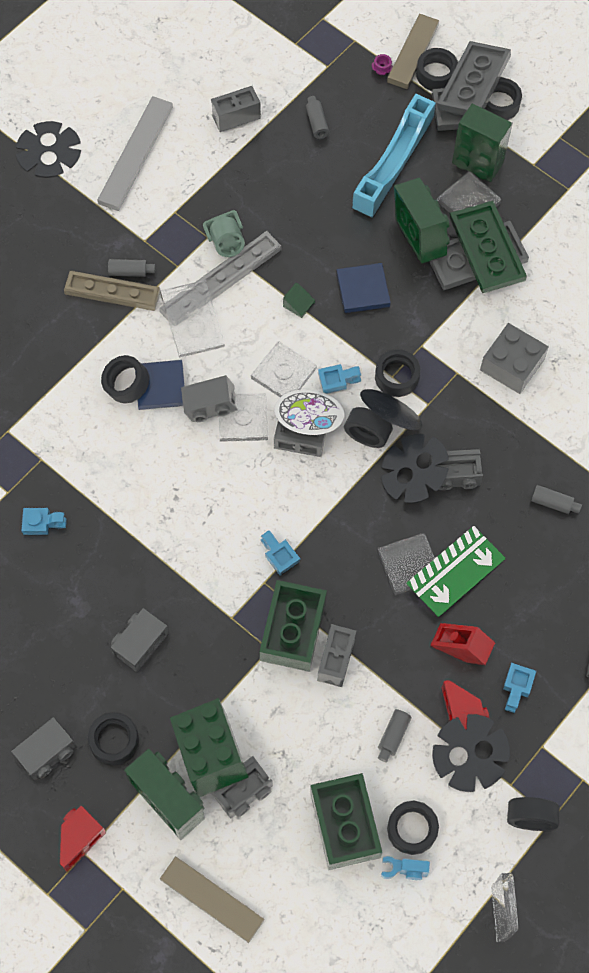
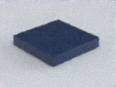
[336,263,391,313]
[135,360,185,410]

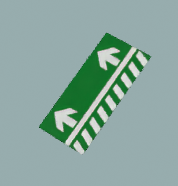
[406,526,505,617]

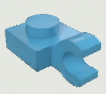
[318,364,361,394]
[21,508,66,535]
[261,530,300,575]
[503,663,536,713]
[381,856,430,880]

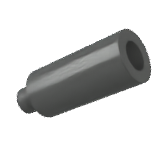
[306,96,330,139]
[108,259,155,277]
[531,485,582,514]
[378,709,412,762]

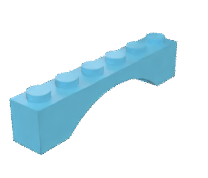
[352,94,436,217]

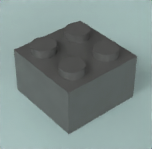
[480,323,549,394]

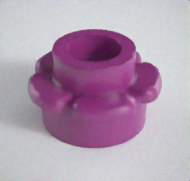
[372,54,393,75]

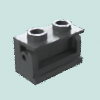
[211,86,261,132]
[181,375,238,422]
[274,421,326,457]
[429,449,483,490]
[111,608,169,672]
[317,624,356,688]
[11,717,76,781]
[211,756,273,819]

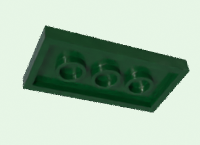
[449,201,527,294]

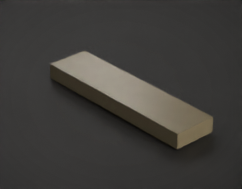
[387,13,439,89]
[64,271,160,311]
[160,856,264,943]

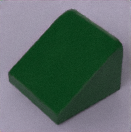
[283,283,315,318]

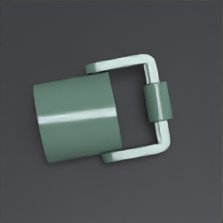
[203,210,245,257]

